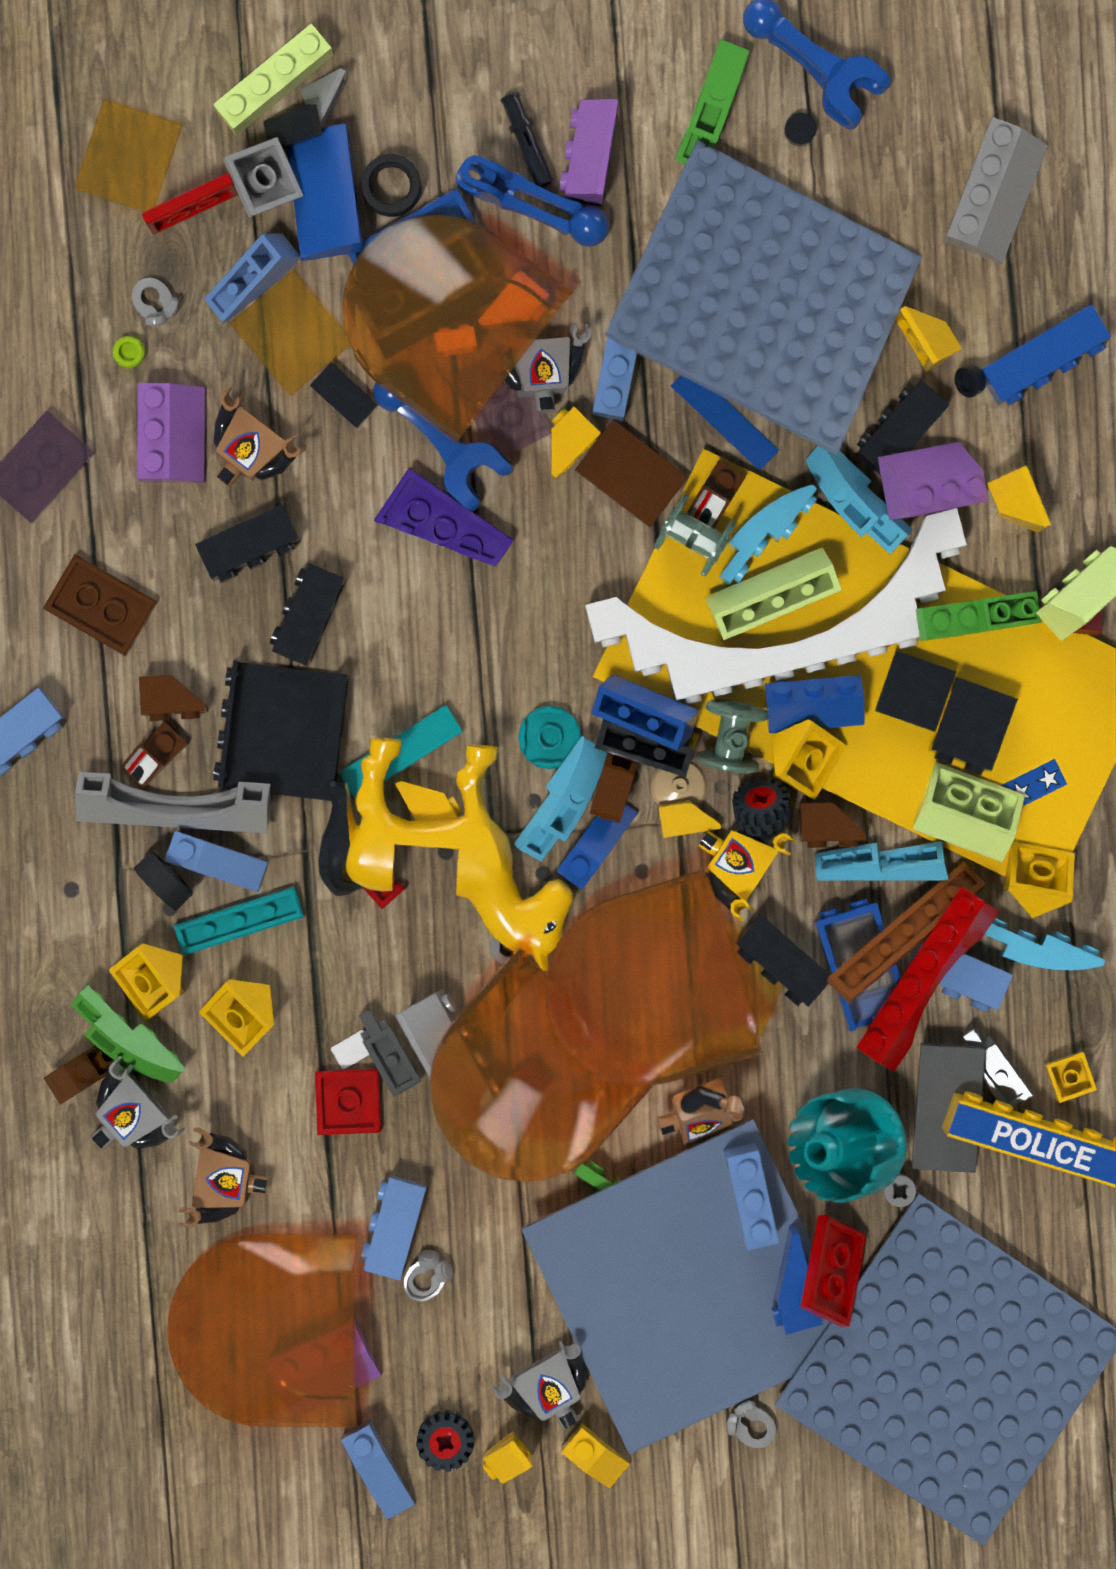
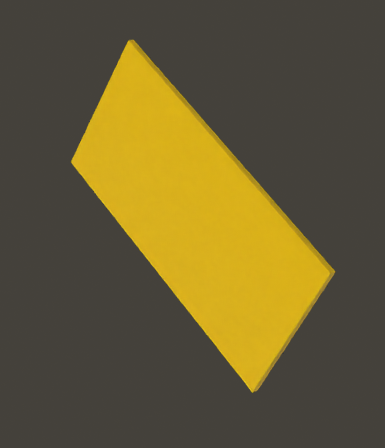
[592,448,1116,877]

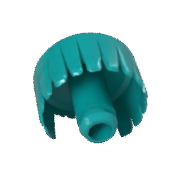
[787,1088,907,1203]

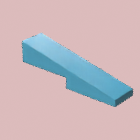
[815,841,949,881]

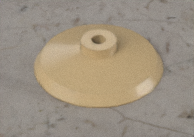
[651,761,708,807]

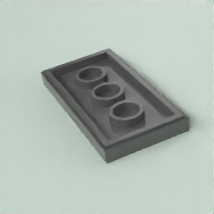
[911,1043,985,1173]

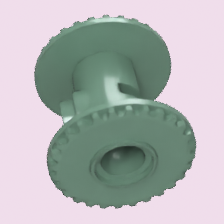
[654,493,736,576]
[696,699,768,773]

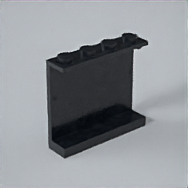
[213,661,349,801]

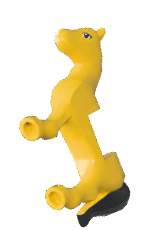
[318,738,573,971]

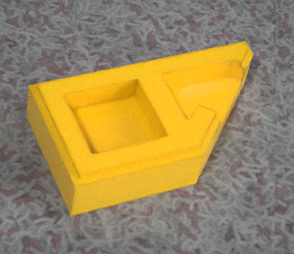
[658,800,721,838]

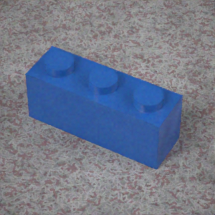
[591,674,699,751]
[765,675,864,733]

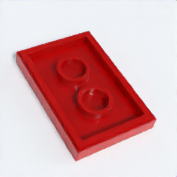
[141,173,238,235]
[800,1215,867,1327]

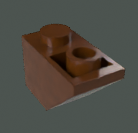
[139,675,208,722]
[589,753,638,823]
[799,803,866,848]
[44,1046,123,1105]

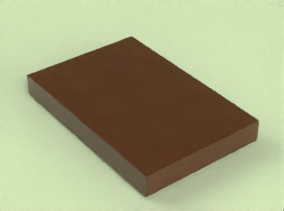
[575,420,689,528]
[43,554,158,656]

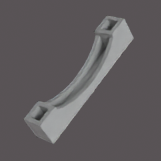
[75,772,271,833]

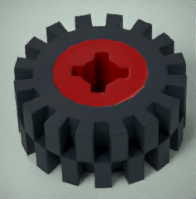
[732,777,792,836]
[416,1410,474,1472]

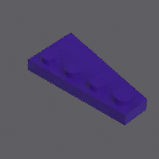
[373,468,514,567]

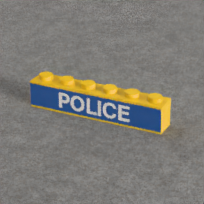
[942,1091,1116,1188]

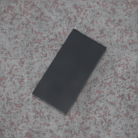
[263,104,322,150]
[310,362,378,429]

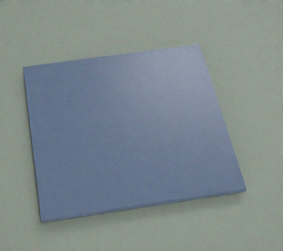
[604,140,922,455]
[521,1118,830,1455]
[775,1193,1116,1546]

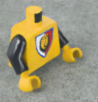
[698,828,796,922]

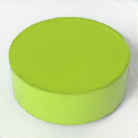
[113,336,146,369]

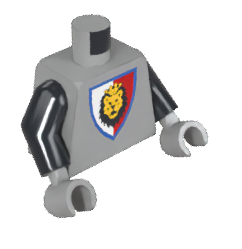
[492,323,591,414]
[91,1056,185,1150]
[489,1336,586,1430]

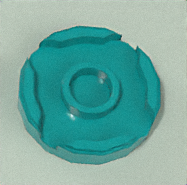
[518,706,581,770]

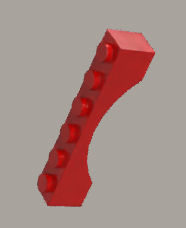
[856,886,1000,1072]

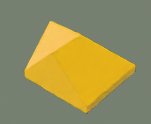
[895,306,962,373]
[987,465,1051,533]
[771,719,847,800]
[1003,841,1075,918]
[109,943,185,1021]
[199,977,274,1057]

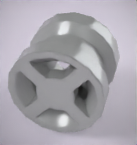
[882,1174,916,1207]

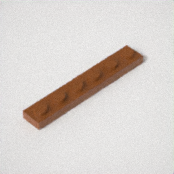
[827,862,986,1004]

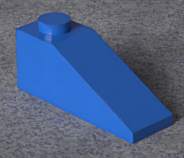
[557,804,638,890]
[771,1226,823,1335]

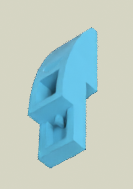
[806,446,913,554]
[719,485,817,585]
[514,736,607,862]
[985,918,1106,970]

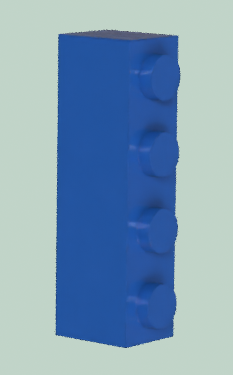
[982,304,1111,406]

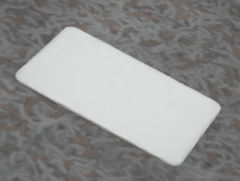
[331,1030,369,1069]

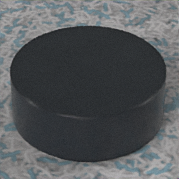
[784,113,816,146]
[954,364,986,398]

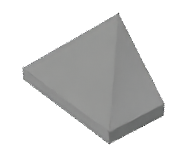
[300,68,348,128]

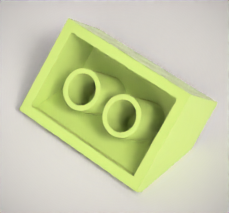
[1036,546,1116,641]
[913,762,1025,862]

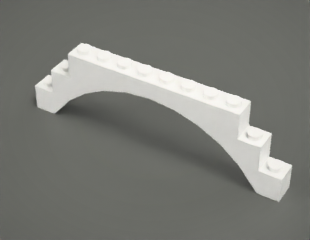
[585,508,967,705]

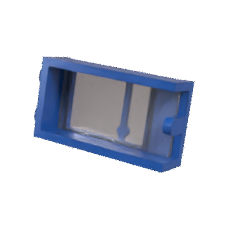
[814,898,901,1032]

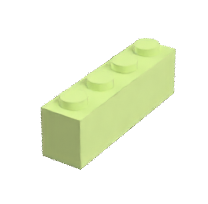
[213,24,334,136]
[705,548,842,640]

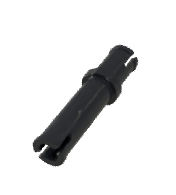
[500,92,554,187]

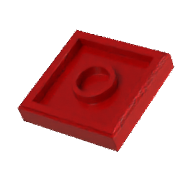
[315,1069,381,1135]

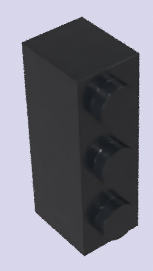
[856,380,950,476]
[195,504,300,583]
[269,563,346,667]
[595,719,699,777]
[735,914,830,1007]

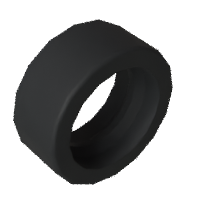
[361,154,422,218]
[134,851,193,911]

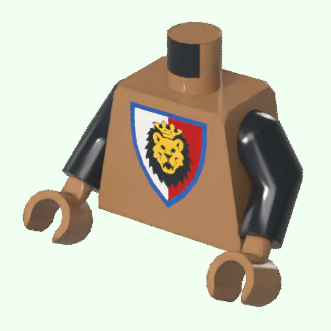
[213,387,307,487]
[657,1078,744,1145]
[178,1127,268,1228]

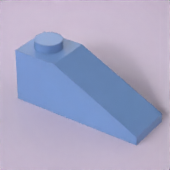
[204,233,300,323]
[164,831,268,892]
[341,1419,415,1519]

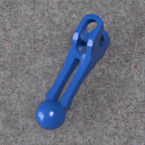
[743,0,891,129]
[455,155,609,247]
[373,371,514,511]

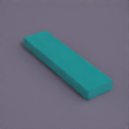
[339,705,463,798]
[173,887,305,956]

